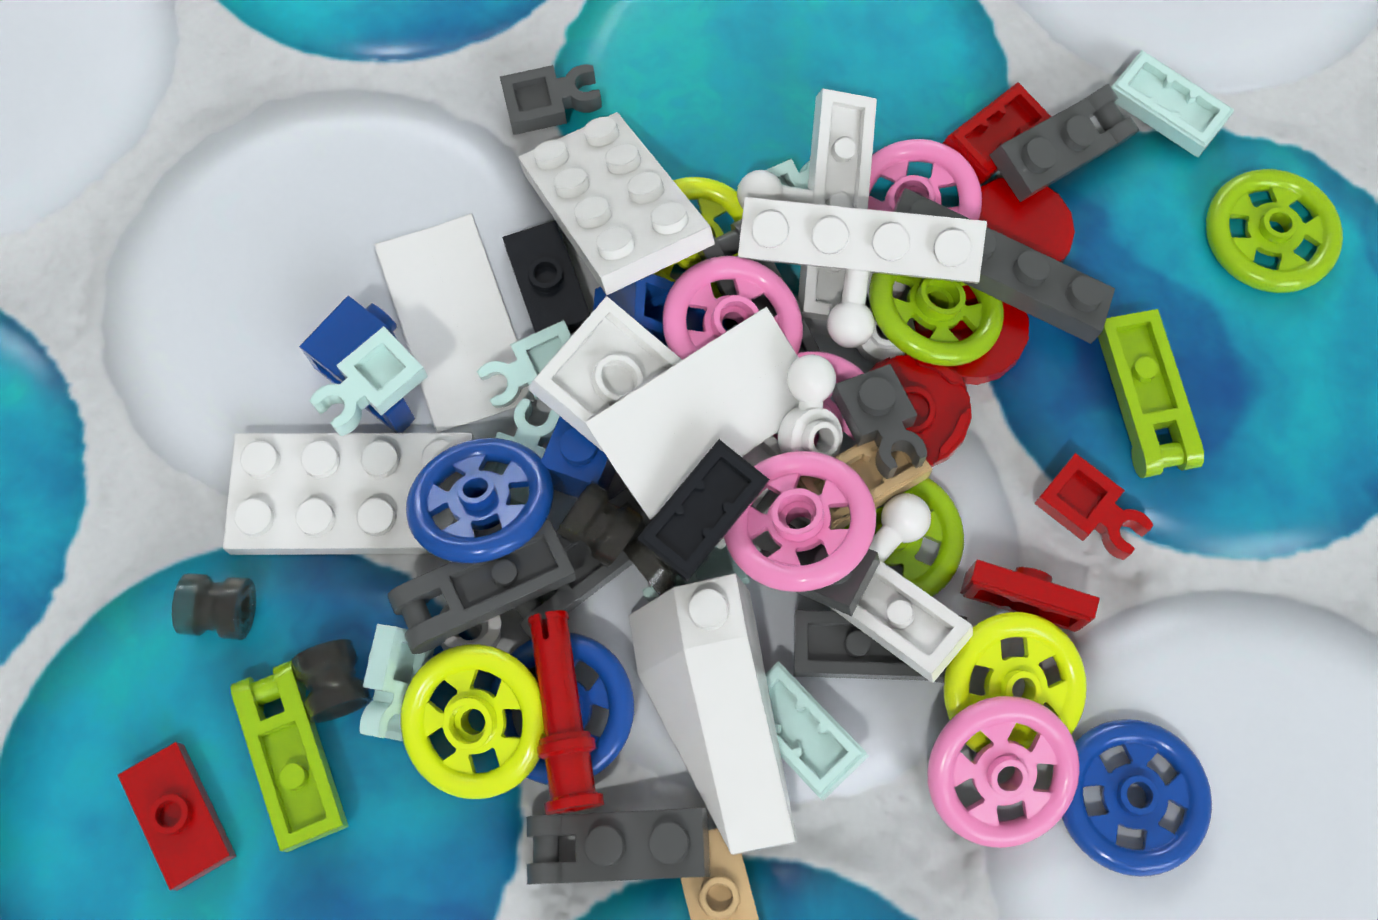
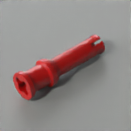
[528,610,604,815]

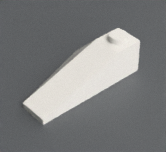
[629,573,797,855]

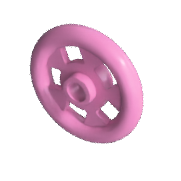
[868,139,982,220]
[663,256,803,360]
[724,451,876,592]
[927,696,1080,848]

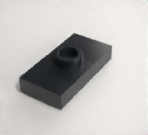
[502,220,590,333]
[637,439,770,582]

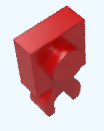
[1034,453,1154,560]

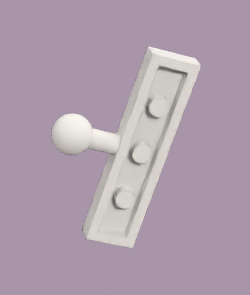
[737,88,877,321]
[738,197,987,348]
[752,491,973,683]

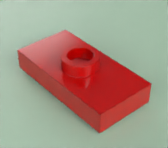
[942,82,1051,185]
[960,559,1100,632]
[118,742,237,891]

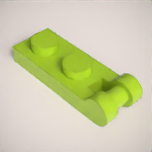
[1098,309,1204,478]
[230,660,349,852]

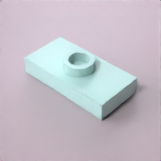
[1111,50,1234,158]
[766,661,869,801]

